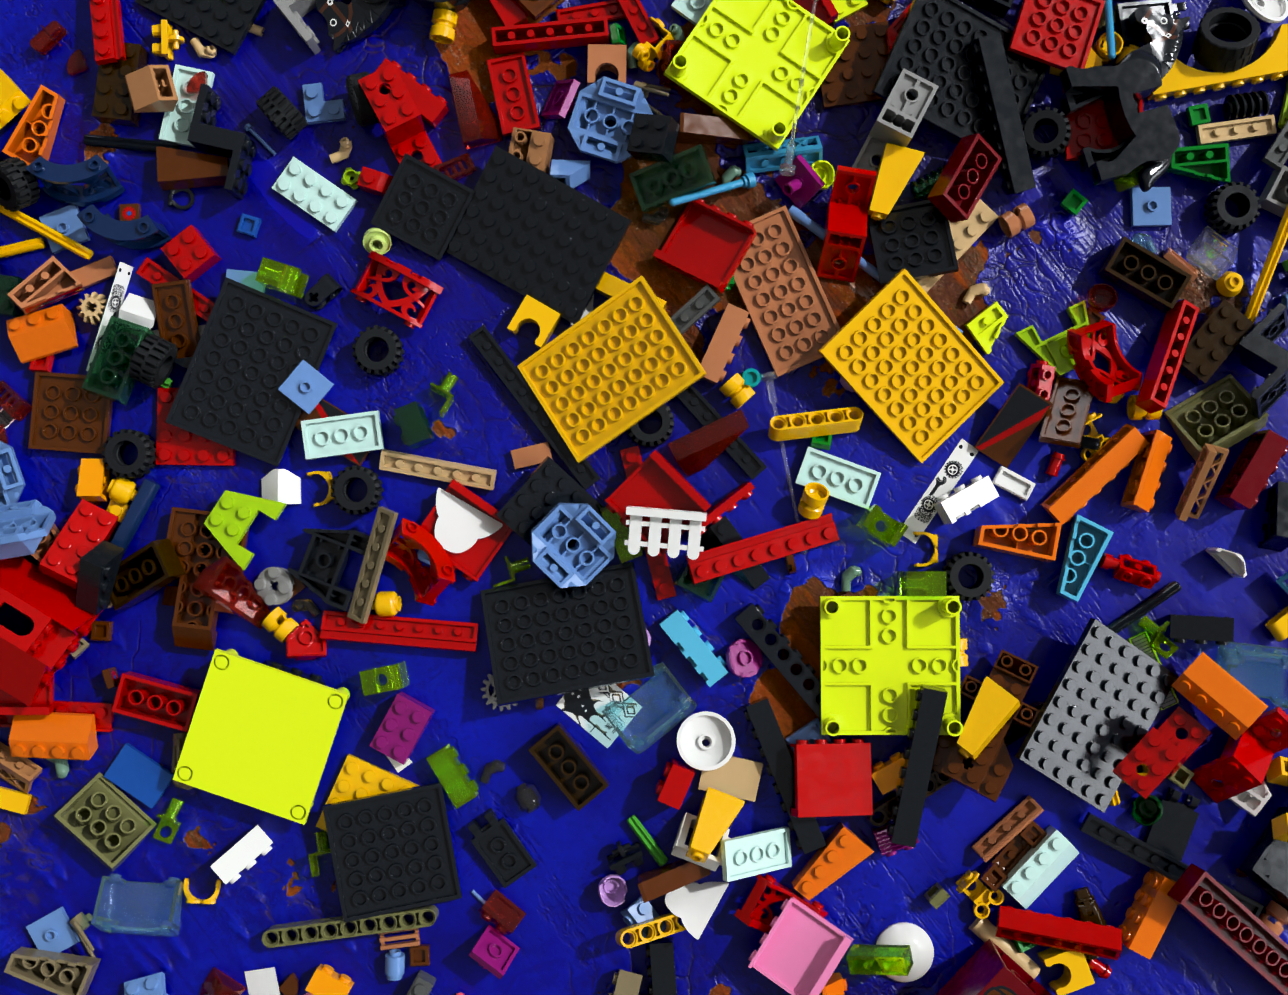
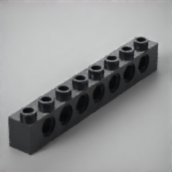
[734,603,841,738]

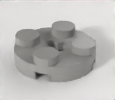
[254,567,295,605]

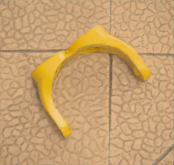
[306,471,334,507]
[913,532,938,567]
[183,878,221,904]

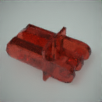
[30,21,67,55]

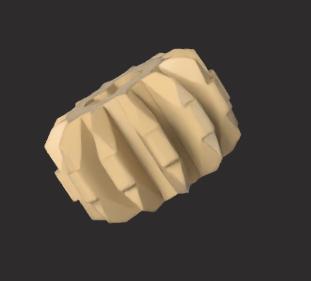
[76,292,108,325]

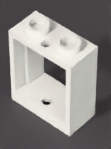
[671,812,730,871]

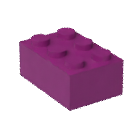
[369,691,435,765]

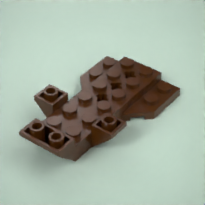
[162,507,249,651]
[932,649,1040,803]

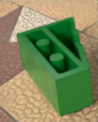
[1166,143,1231,185]

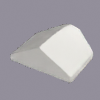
[117,293,156,338]
[261,469,301,504]
[1206,547,1247,578]
[1228,781,1272,817]

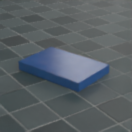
[104,743,174,809]

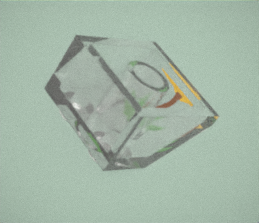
[1186,226,1238,281]

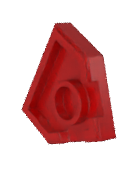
[286,619,327,660]

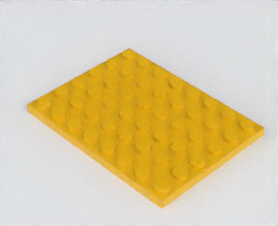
[819,268,1004,463]
[517,276,707,463]

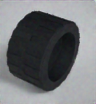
[1192,7,1261,73]

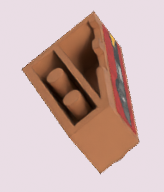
[7,256,85,314]

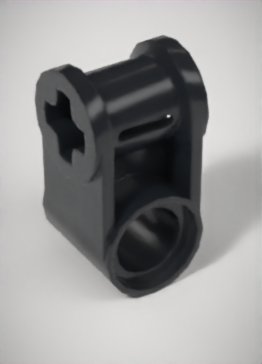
[305,273,343,310]

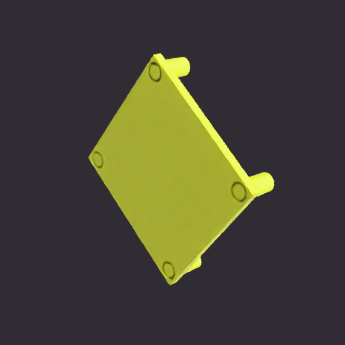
[664,0,850,151]
[820,596,963,736]
[172,648,350,825]

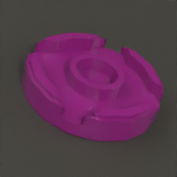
[726,639,763,678]

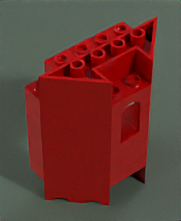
[0,556,103,707]

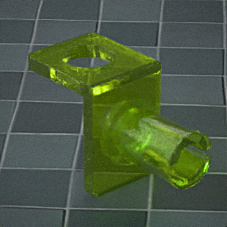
[1113,170,1139,192]
[430,372,459,418]
[492,556,531,588]
[1138,616,1178,659]
[153,798,184,844]
[308,831,331,877]

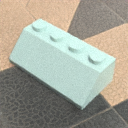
[1001,825,1079,909]

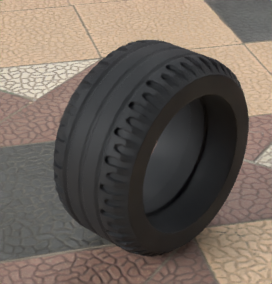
[346,72,379,127]

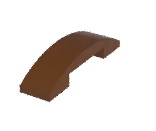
[980,821,1047,892]

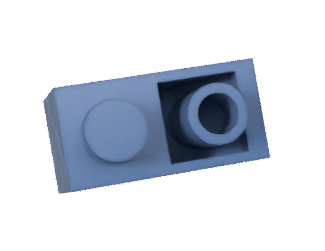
[550,159,590,188]

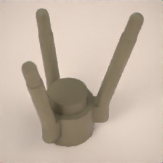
[633,81,671,115]
[171,732,188,773]
[69,912,112,957]

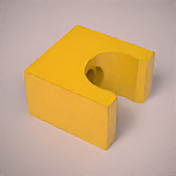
[507,295,562,349]
[1037,947,1095,995]

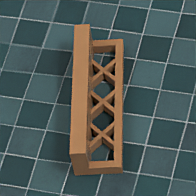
[1175,443,1229,522]
[0,741,43,794]

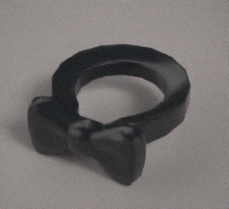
[168,188,195,210]

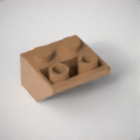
[124,65,178,113]
[508,127,555,174]

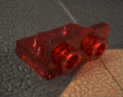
[478,889,526,935]

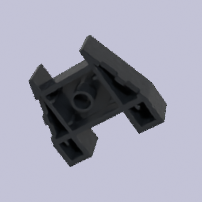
[287,528,370,611]

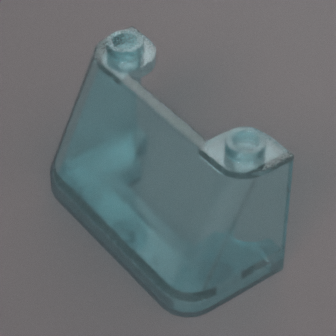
[1216,642,1288,710]
[602,662,697,754]
[91,874,183,937]

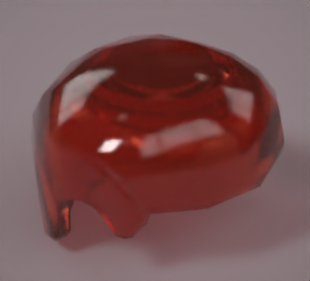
[1087,283,1118,312]

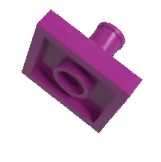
[541,79,580,119]
[775,154,825,209]
[469,925,520,979]

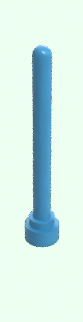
[1104,0,1116,60]
[669,172,757,206]

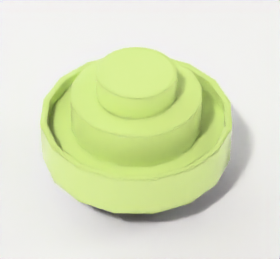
[363,227,392,255]

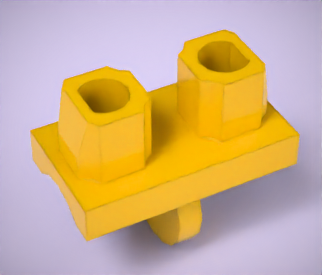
[152,20,185,61]

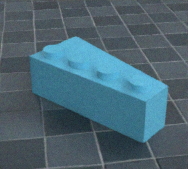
[1056,514,1114,603]
[659,609,728,687]

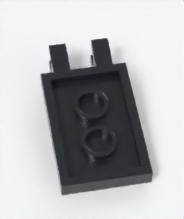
[1114,0,1190,44]
[1144,787,1200,861]
[468,808,537,888]

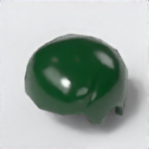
[1131,794,1163,826]

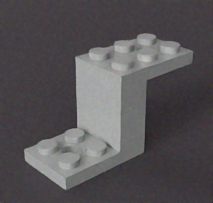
[272,0,321,55]
[852,68,939,171]

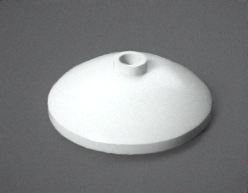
[1242,0,1288,23]
[677,711,736,771]
[875,922,934,982]

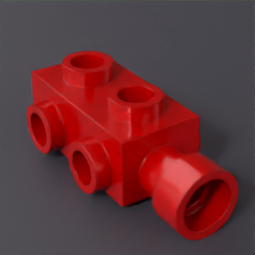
[1027,360,1056,401]
[1099,553,1161,589]

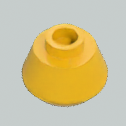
[1216,271,1243,297]

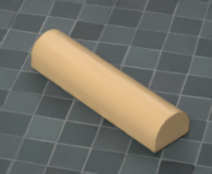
[969,918,1041,979]

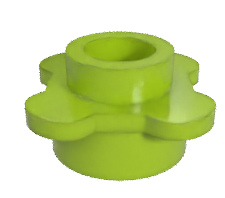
[341,167,361,190]

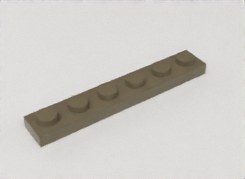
[347,506,399,624]

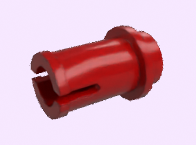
[1045,451,1065,477]
[1086,959,1112,979]

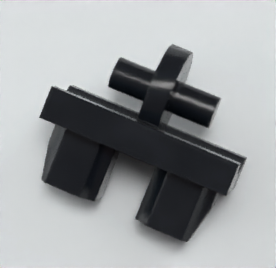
[607,840,644,875]

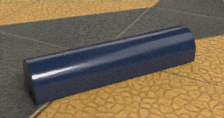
[110,479,161,554]

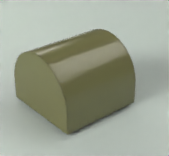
[1166,765,1195,790]
[923,882,950,910]

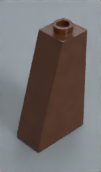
[679,113,753,145]
[156,146,230,191]
[637,859,711,903]

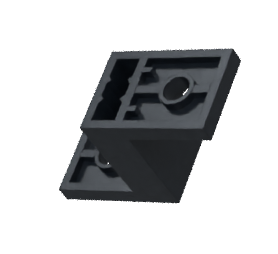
[187,83,257,200]
[1239,303,1288,419]

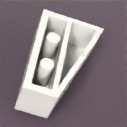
[933,474,999,524]
[210,825,273,884]

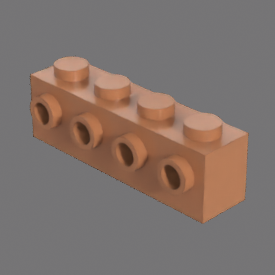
[701,303,751,385]

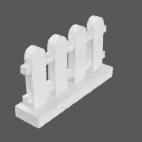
[624,506,707,560]

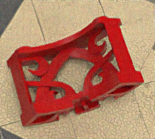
[350,250,444,329]
[1067,319,1142,403]
[385,518,456,606]
[734,874,828,933]

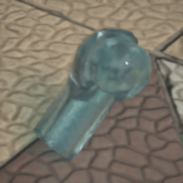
[1132,233,1158,253]

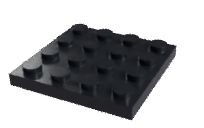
[371,153,476,261]
[867,199,959,287]
[495,456,605,547]

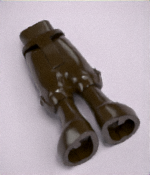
[1073,886,1107,960]

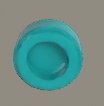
[741,368,761,388]

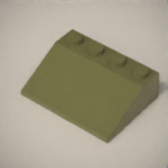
[1164,374,1269,462]
[54,772,157,873]

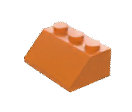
[6,304,78,364]

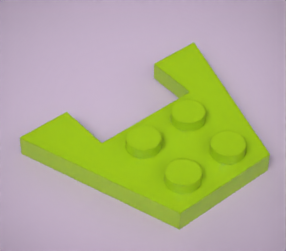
[1014,300,1095,377]
[204,490,287,571]

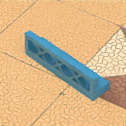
[743,135,823,173]

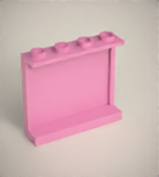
[748,897,854,995]

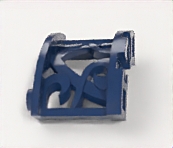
[26,155,126,207]
[77,205,172,250]

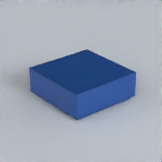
[236,213,262,238]

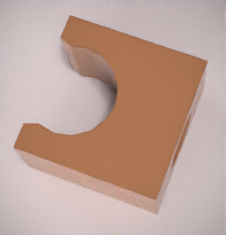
[587,44,627,86]

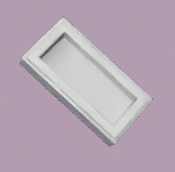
[992,466,1036,501]

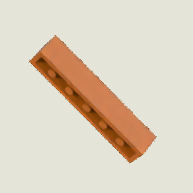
[1040,424,1149,525]

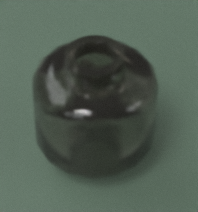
[513,783,542,814]

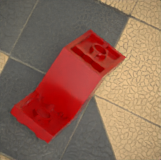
[358,63,443,170]
[816,165,877,282]
[1113,706,1211,800]
[1191,706,1288,804]

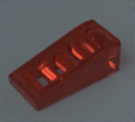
[433,153,476,181]
[0,380,32,421]

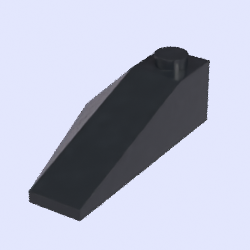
[700,515,770,589]

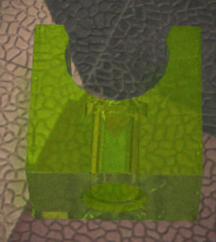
[255,257,310,299]
[856,504,908,547]
[900,571,947,596]
[359,661,409,696]

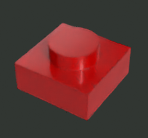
[29,355,55,372]

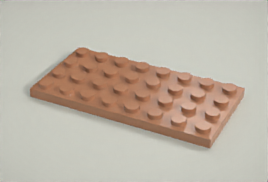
[733,205,841,378]

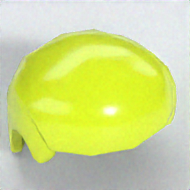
[810,160,835,190]

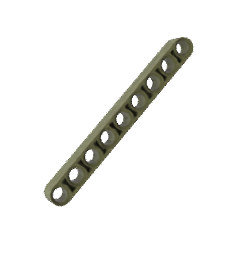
[262,904,439,948]

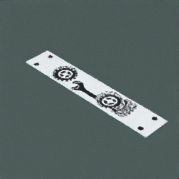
[86,262,134,375]
[898,439,979,544]

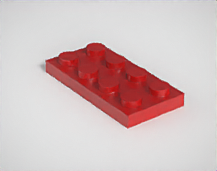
[487,52,541,137]
[687,481,755,535]

